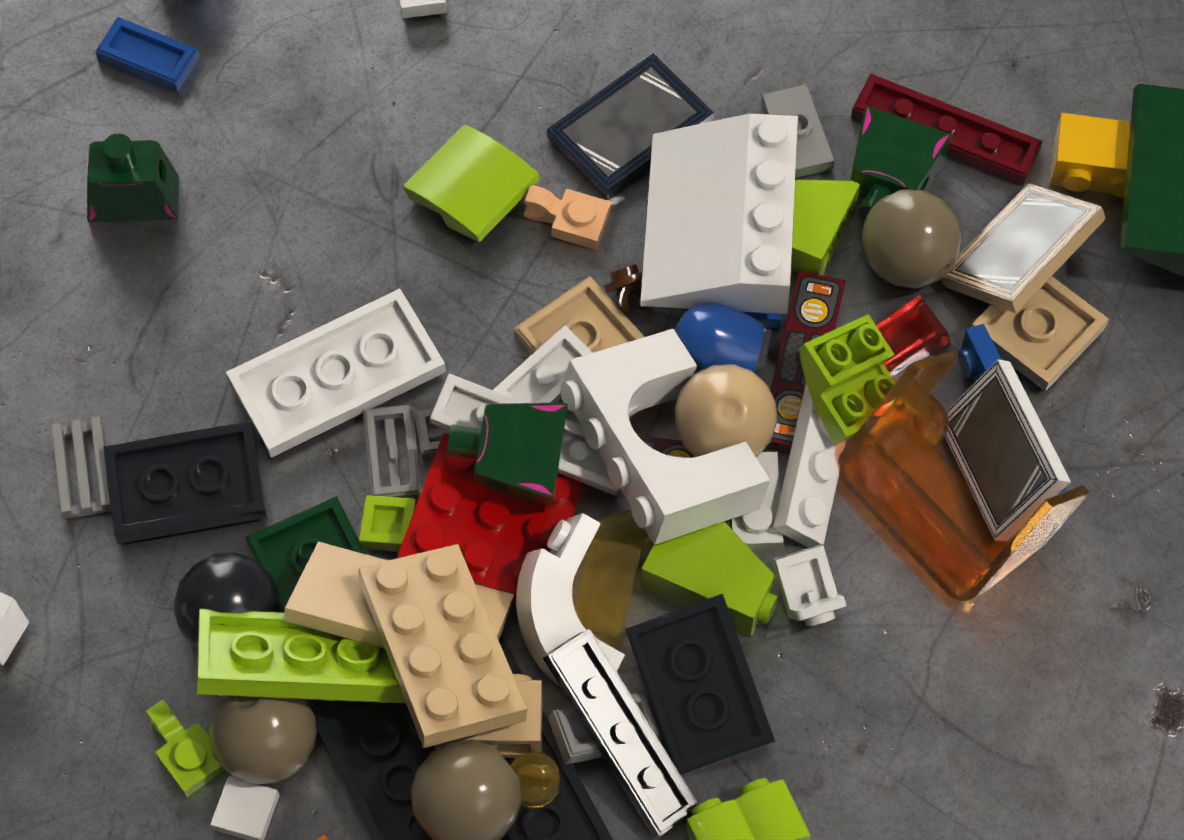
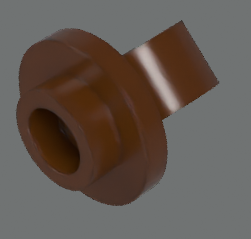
[603,264,648,314]

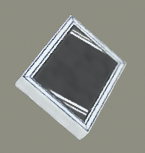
[937,360,1071,542]

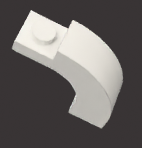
[516,513,625,686]

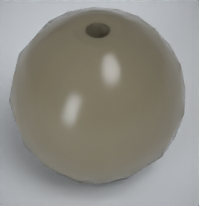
[861,189,962,289]
[207,696,317,785]
[411,740,522,840]

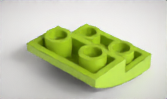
[403,124,541,242]
[799,314,910,445]

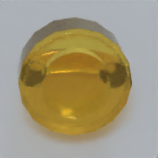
[510,752,560,808]

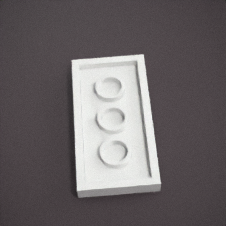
[226,289,446,458]

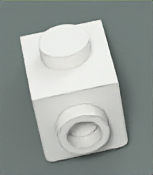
[772,545,847,626]

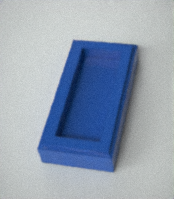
[95,17,200,93]

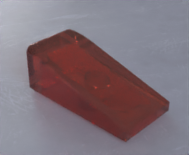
[876,295,951,376]

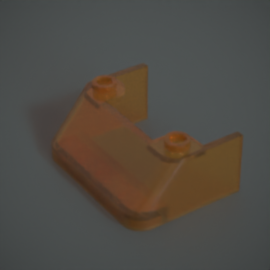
[838,351,1090,601]

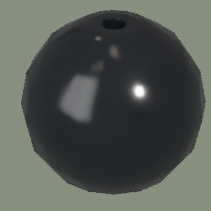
[174,552,281,649]

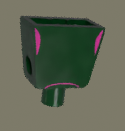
[850,106,951,219]
[87,133,180,222]
[447,403,568,508]

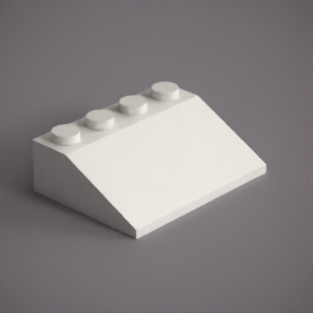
[641,113,798,314]

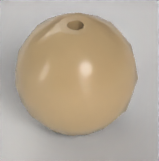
[674,364,777,457]

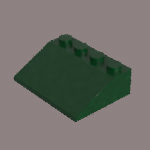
[1120,84,1184,276]

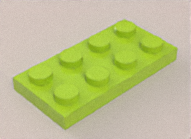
[197,609,406,703]

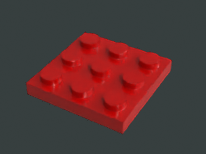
[397,433,584,606]

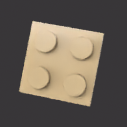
[971,276,1109,392]

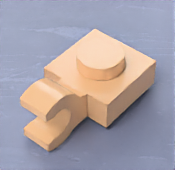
[524,186,611,250]

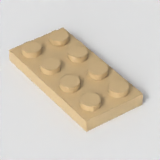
[358,544,527,748]

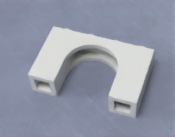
[560,329,770,545]

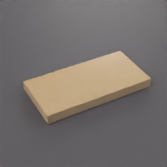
[284,542,514,648]

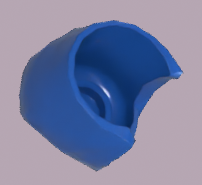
[675,302,764,374]

